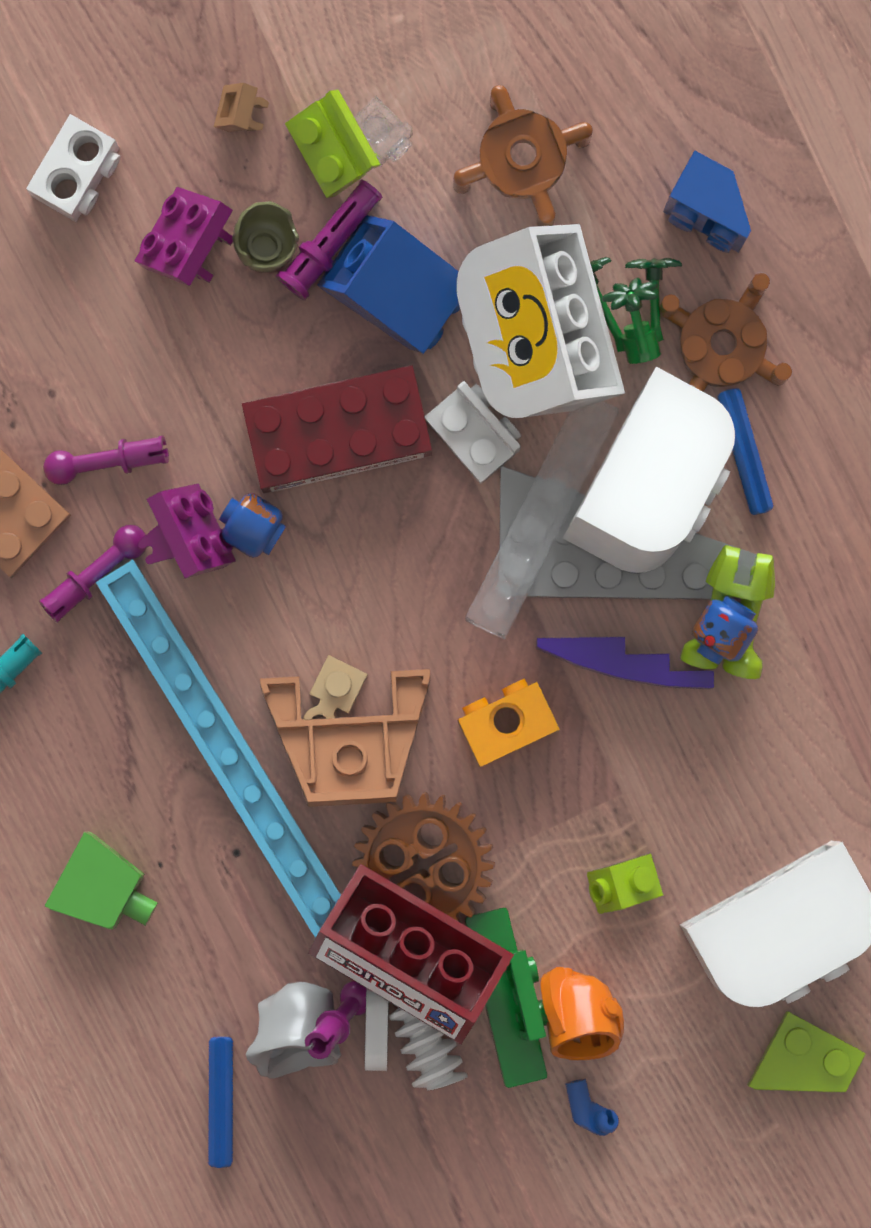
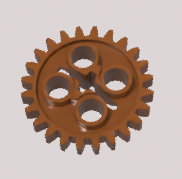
[352,792,495,923]

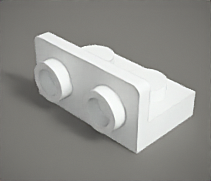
[425,381,521,484]

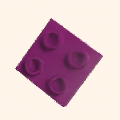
[134,187,233,286]
[138,483,236,579]

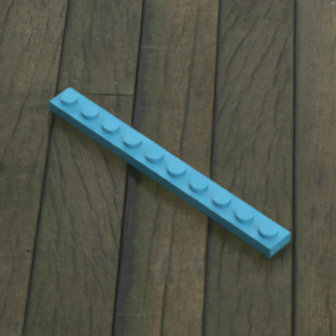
[96,560,341,938]

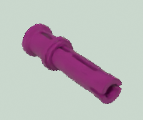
[275,179,383,300]

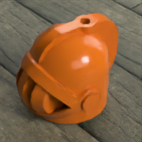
[541,967,624,1060]

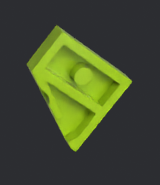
[747,1011,866,1092]

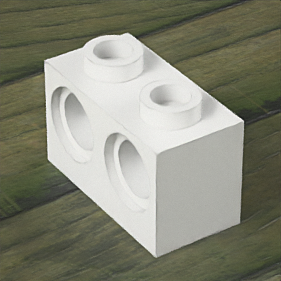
[26,114,121,222]

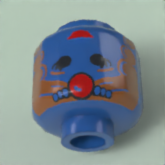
[219,493,286,558]
[692,596,758,665]

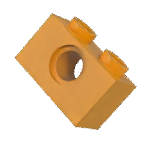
[457,678,560,767]

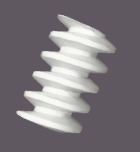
[389,1008,468,1090]

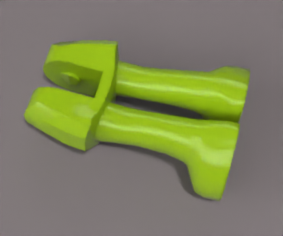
[680,545,775,679]

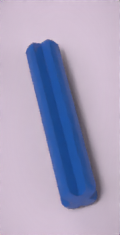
[718,388,774,515]
[208,1036,233,1168]

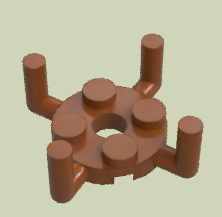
[453,85,593,226]
[660,273,792,392]

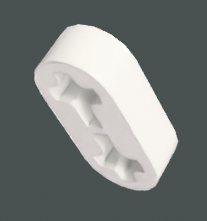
[365,989,389,1071]

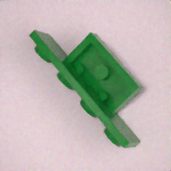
[465,908,548,1088]

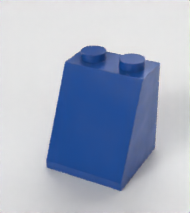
[317,215,460,354]

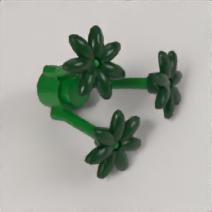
[590,257,682,364]

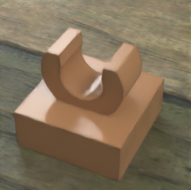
[214,83,269,132]

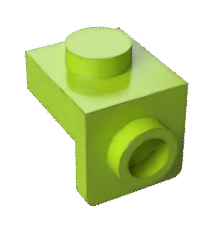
[587,854,664,914]

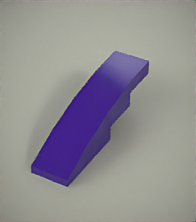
[536,637,714,689]

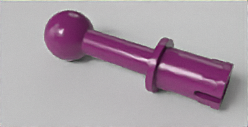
[43,435,169,485]
[39,525,146,623]
[305,981,367,1059]

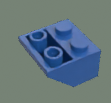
[663,150,751,253]

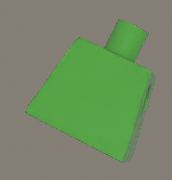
[45,832,158,930]

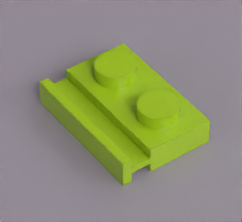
[285,89,381,198]

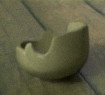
[232,201,299,273]

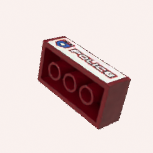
[242,365,432,494]
[308,864,514,1045]

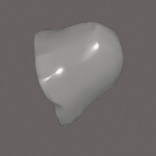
[246,982,341,1079]

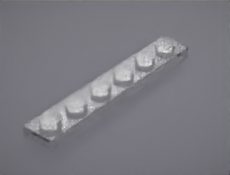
[465,401,619,639]

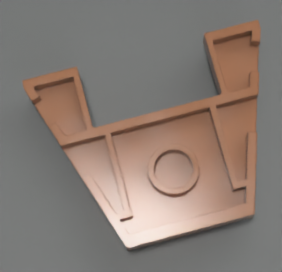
[260,669,430,807]

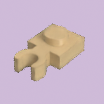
[303,655,368,720]

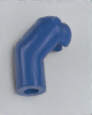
[565,1079,619,1136]

